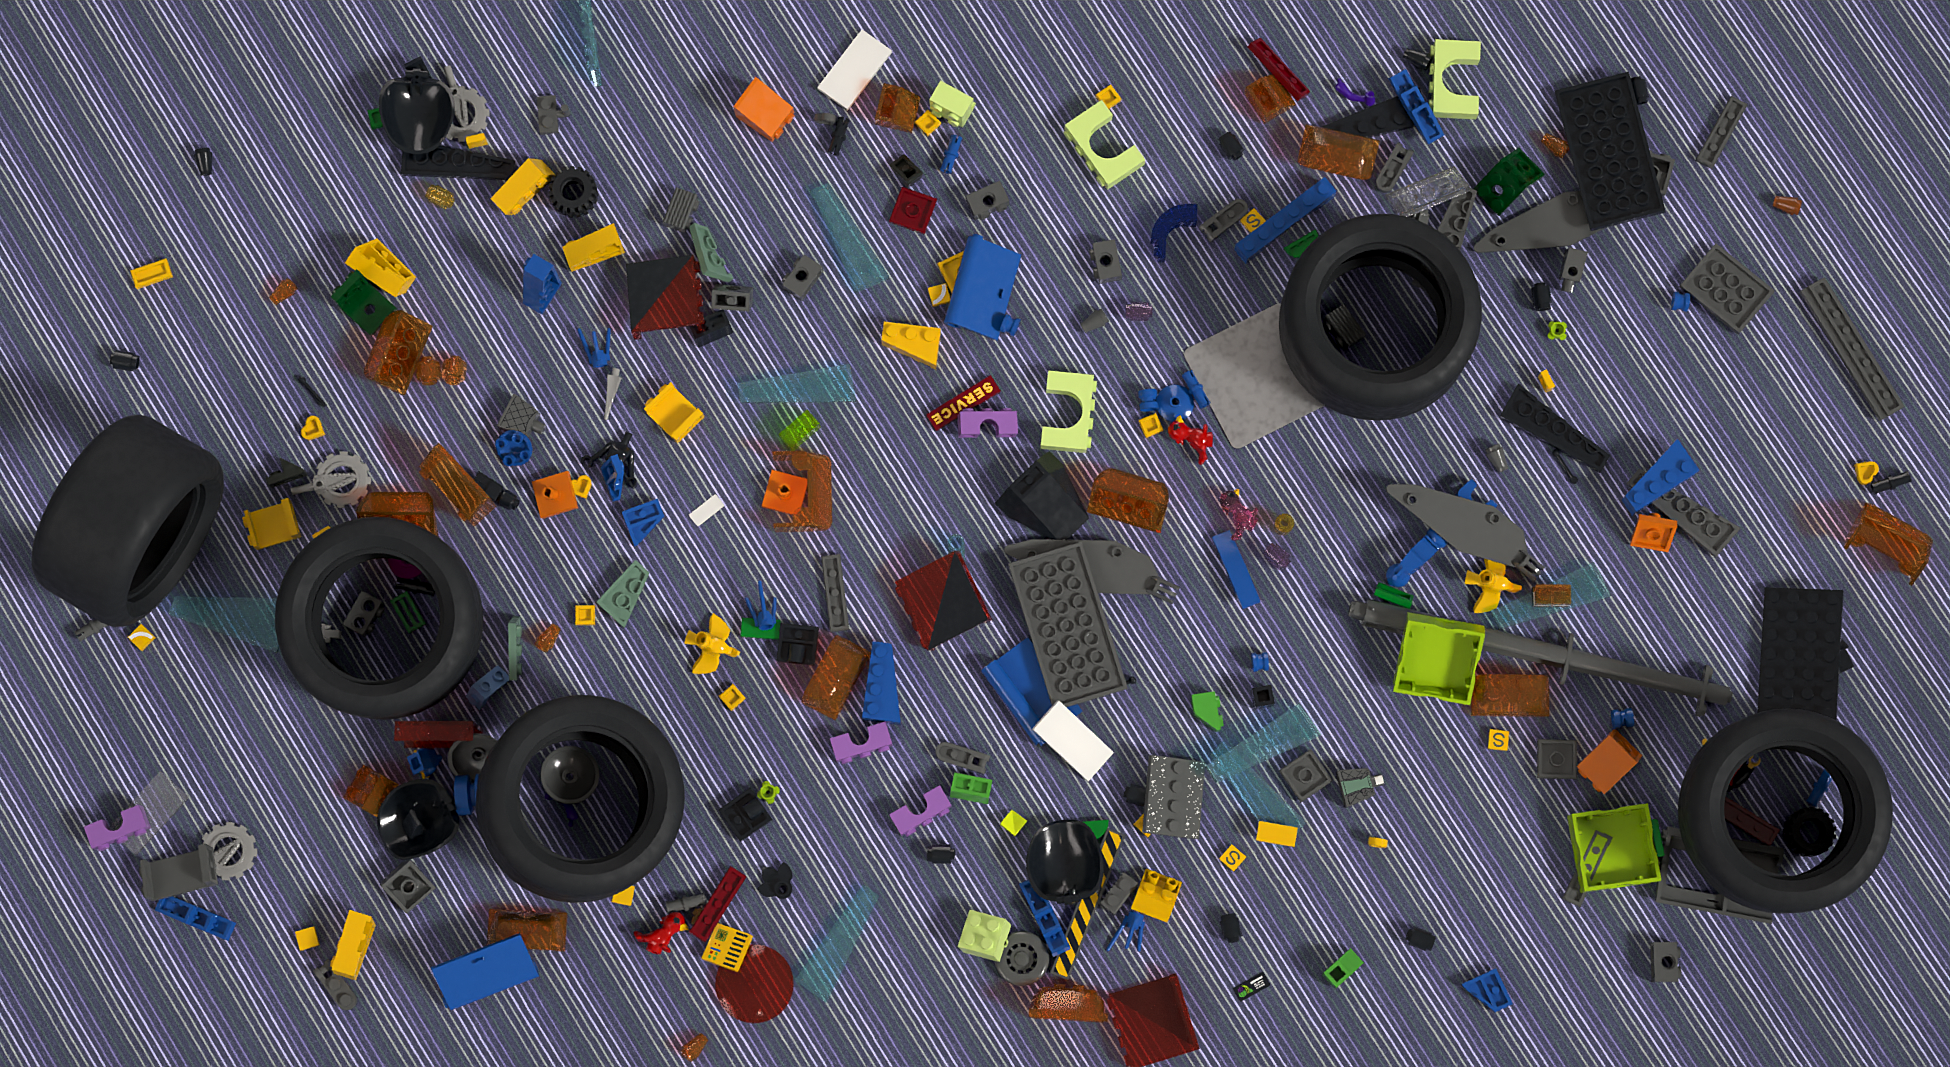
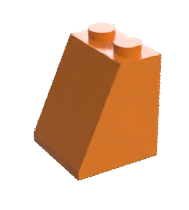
[733,77,795,142]
[1577,729,1643,794]

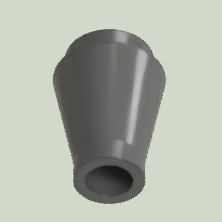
[1080,308,1109,333]
[1485,443,1508,473]

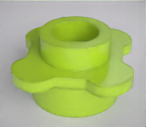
[1547,321,1567,340]
[757,781,780,804]

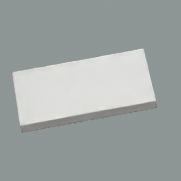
[817,30,892,111]
[1032,700,1114,781]

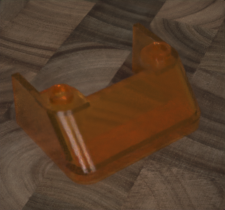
[419,442,497,527]
[772,451,832,532]
[1844,503,1933,586]

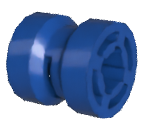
[1138,389,1159,412]
[1611,708,1634,729]

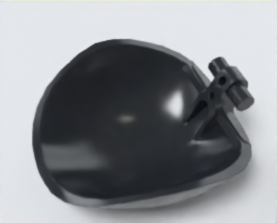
[379,68,455,154]
[377,779,459,860]
[1026,820,1104,905]

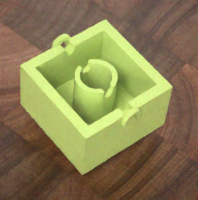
[929,80,976,128]
[958,910,1011,962]

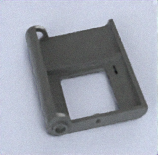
[1655,826,1784,924]

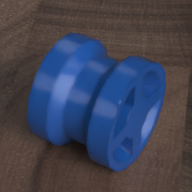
[1671,291,1690,312]
[1000,314,1021,337]
[1251,652,1269,672]

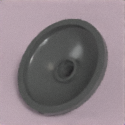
[448,733,497,783]
[541,746,599,804]

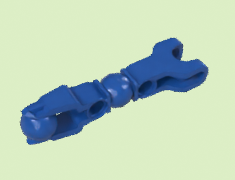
[1386,479,1498,587]

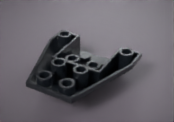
[995,451,1089,540]

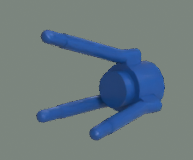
[577,328,611,368]
[745,580,777,630]
[1106,911,1145,952]

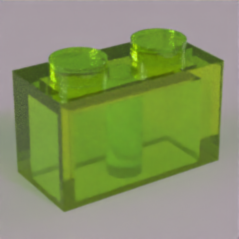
[778,409,821,452]

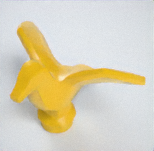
[1465,559,1522,613]
[684,613,740,674]

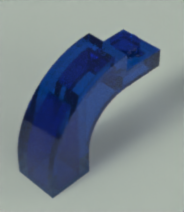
[1150,204,1198,263]

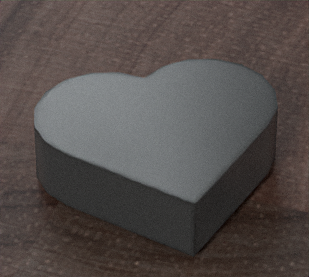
[814,113,837,126]

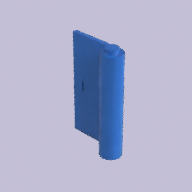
[944,234,1021,340]
[981,637,1083,746]
[431,933,540,1010]

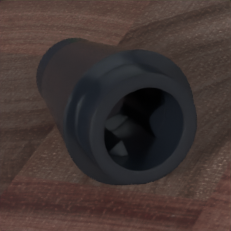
[1403,48,1432,71]
[194,148,212,176]

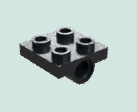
[776,623,819,666]
[719,788,772,842]

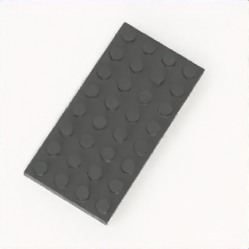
[1008,542,1128,708]

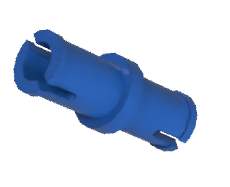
[940,134,962,174]
[1182,370,1211,409]
[1806,769,1832,807]

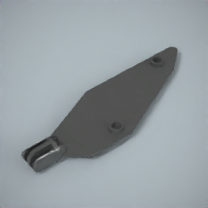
[1474,191,1607,253]
[1386,484,1545,582]
[1004,539,1180,604]

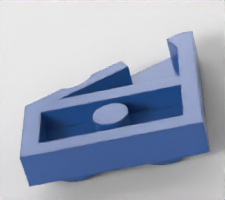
[600,454,624,502]
[622,498,664,546]
[1461,968,1513,1013]

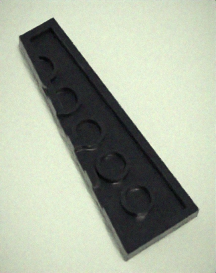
[1314,87,1421,149]
[401,145,516,180]
[1499,384,1610,473]

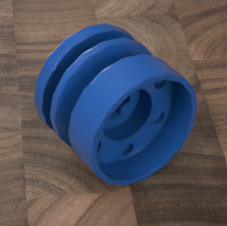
[454,774,480,816]

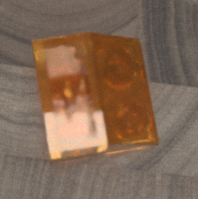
[1244,74,1296,124]
[875,83,921,133]
[343,764,399,817]

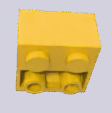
[1131,869,1182,922]

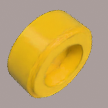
[1368,837,1388,848]

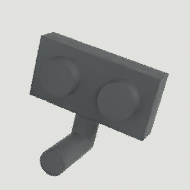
[537,95,570,135]

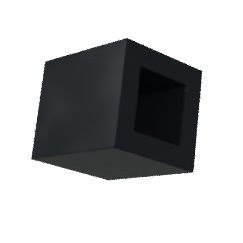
[1251,685,1275,710]

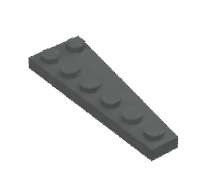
[1412,183,1477,298]
[1626,468,1740,558]

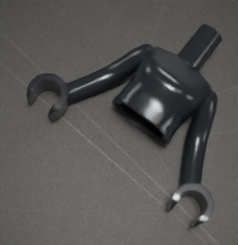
[581,431,637,489]

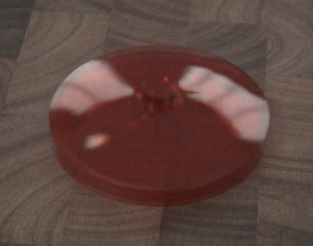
[715,944,794,1023]

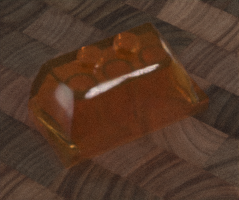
[1297,124,1380,180]
[364,310,433,395]
[1087,468,1169,533]
[356,492,439,538]
[801,635,871,721]
[1471,674,1549,717]
[487,909,568,952]
[1028,984,1108,1023]

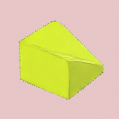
[1000,810,1027,837]

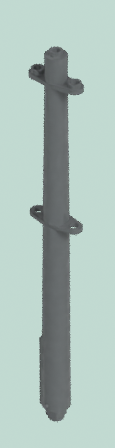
[1348,599,1733,717]

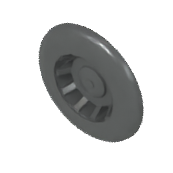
[995,931,1049,986]

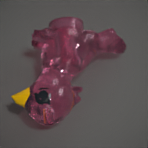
[1220,489,1259,541]

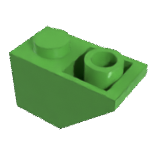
[1191,691,1224,732]
[1322,948,1364,989]

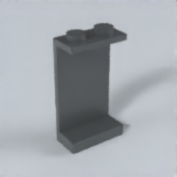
[139,844,218,901]

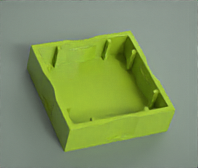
[1393,612,1485,705]
[1567,803,1661,893]

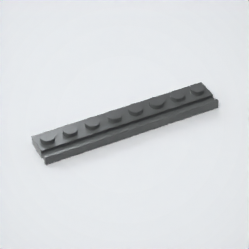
[1800,277,1905,421]

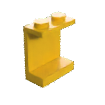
[644,382,704,444]
[242,498,301,550]

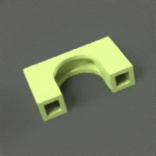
[1428,39,1481,119]
[1064,100,1145,190]
[1041,371,1097,453]

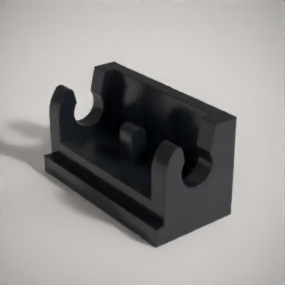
[689,309,733,348]

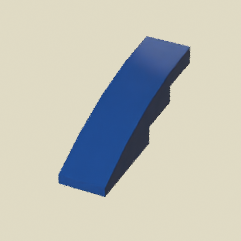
[1388,69,1444,144]
[1212,530,1260,609]
[1019,879,1071,957]
[155,896,236,941]

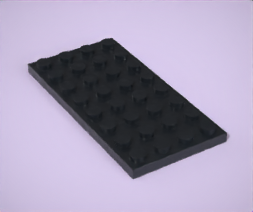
[1554,72,1666,231]
[1757,587,1844,721]

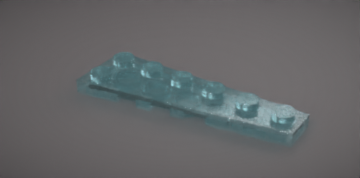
[811,183,890,293]
[737,364,856,403]
[1490,562,1611,630]
[1205,704,1321,783]
[1210,741,1307,850]
[795,884,879,1003]

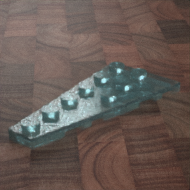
[168,596,279,653]

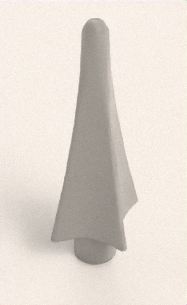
[604,368,622,420]

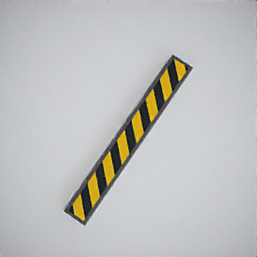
[1050,828,1125,980]

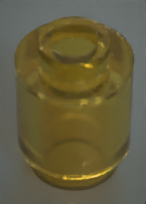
[425,184,455,210]
[1274,514,1294,536]

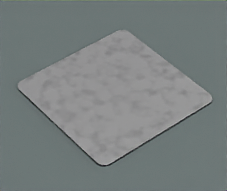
[1184,304,1325,449]

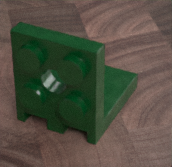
[1473,148,1545,216]
[331,269,397,337]

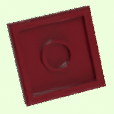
[889,187,937,235]

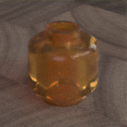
[415,356,441,385]
[441,356,467,385]

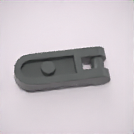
[1376,143,1414,193]
[1199,199,1248,243]
[935,742,990,775]
[313,959,357,1010]

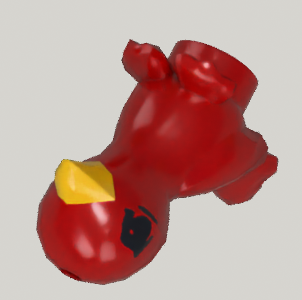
[1168,415,1213,465]
[633,912,689,955]

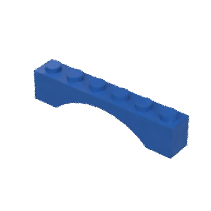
[1234,177,1337,264]

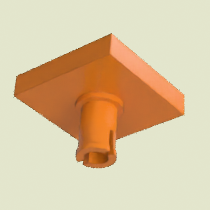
[762,470,809,517]
[532,471,578,519]
[1630,513,1677,552]

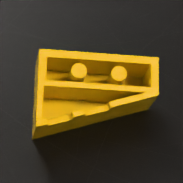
[491,158,556,215]
[562,223,625,272]
[345,238,416,297]
[881,322,941,370]
[330,910,376,980]

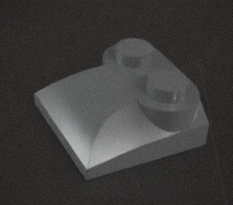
[380,859,436,914]

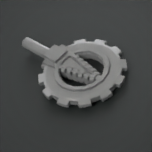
[444,65,490,142]
[291,451,371,508]
[202,822,258,881]

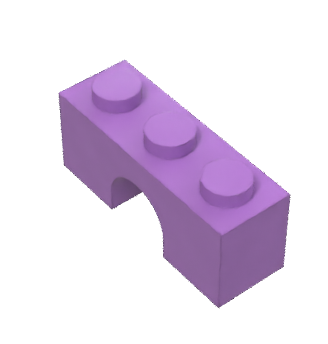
[958,408,1018,438]
[830,721,893,764]
[889,785,952,837]
[84,805,151,851]

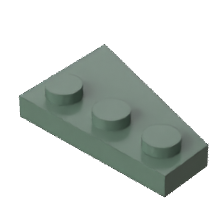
[689,223,734,283]
[596,560,649,628]
[508,616,522,680]

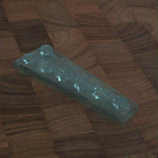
[578,0,603,87]

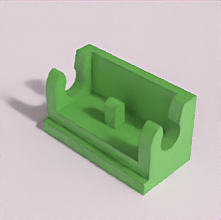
[950,772,992,804]

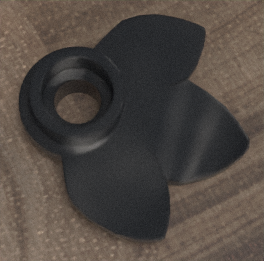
[757,862,793,899]

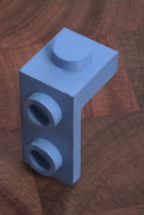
[466,665,509,710]

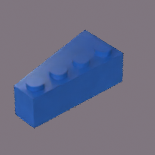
[523,254,562,315]
[1622,439,1700,516]
[862,641,901,725]

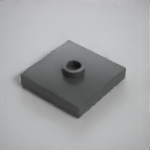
[1537,739,1577,780]
[1279,749,1333,803]

